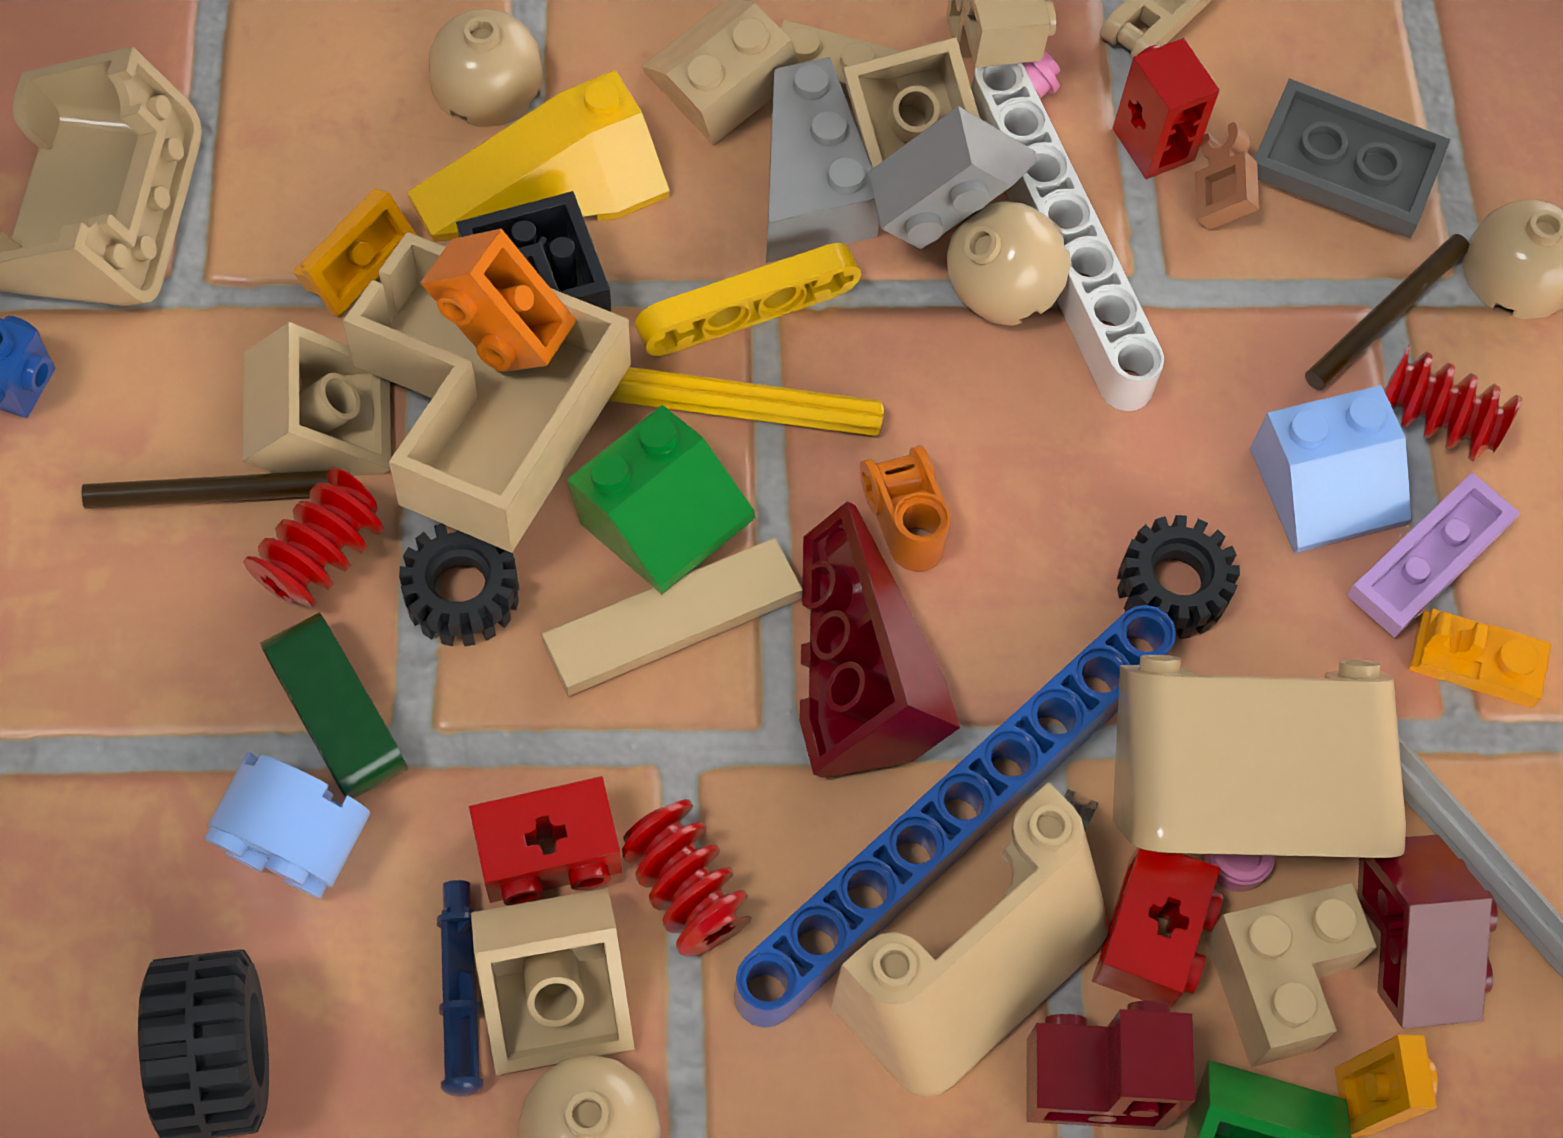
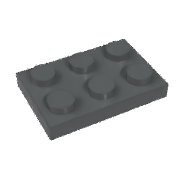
[1254,78,1451,238]

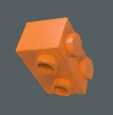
[420,229,577,373]

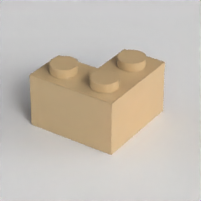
[946,0,1056,68]
[1205,882,1377,1067]

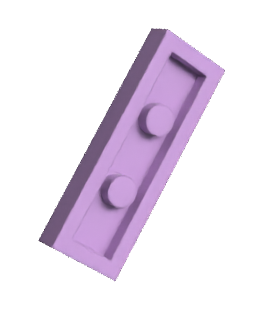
[1347,472,1520,638]

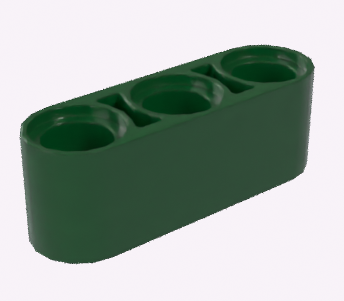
[260,612,408,799]

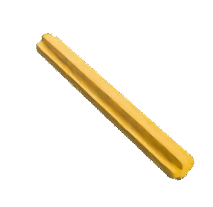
[608,367,884,436]

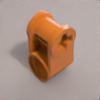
[860,445,951,572]

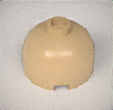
[429,8,544,127]
[1462,199,1563,319]
[947,201,1071,326]
[518,1055,661,1138]

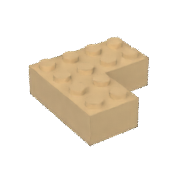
[343,232,631,553]

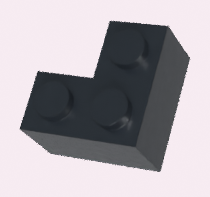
[456,191,611,312]

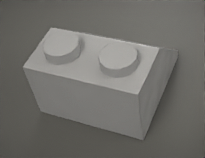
[869,106,1038,249]

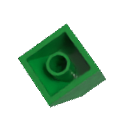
[567,405,756,594]
[1184,1060,1352,1138]

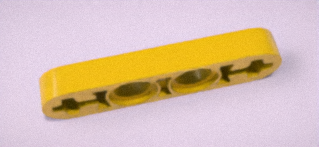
[634,243,862,356]

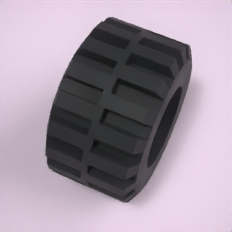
[138,949,269,1138]

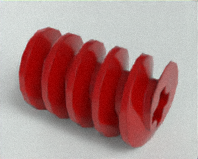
[1384,344,1522,461]
[243,467,385,609]
[622,799,752,957]

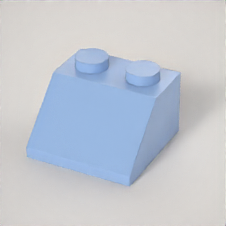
[1250,385,1411,554]

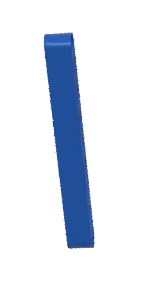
[734,605,1176,1028]

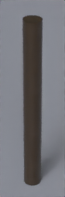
[1305,234,1470,390]
[81,470,329,509]

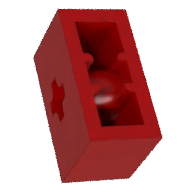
[1112,38,1220,180]
[469,776,622,906]
[1091,847,1224,1008]

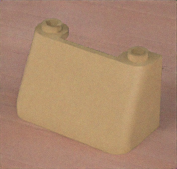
[0,46,202,306]
[1112,655,1406,858]
[831,782,1109,1097]

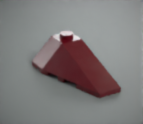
[799,501,961,778]

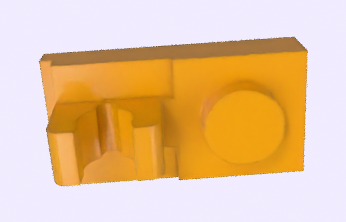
[293,188,416,317]
[1408,608,1552,708]
[1334,1035,1438,1137]

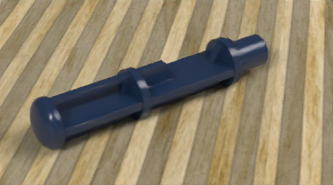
[437,880,483,1097]

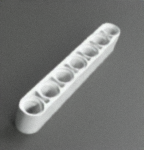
[971,63,1164,411]

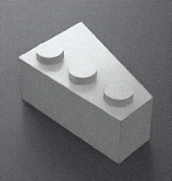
[766,57,880,263]

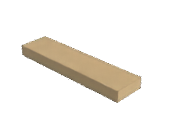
[542,538,802,697]

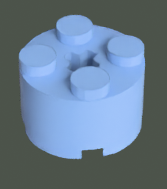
[204,752,371,899]

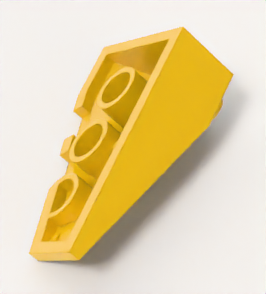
[407,70,669,242]

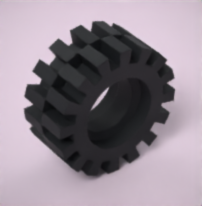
[1117,515,1240,639]
[399,523,520,647]

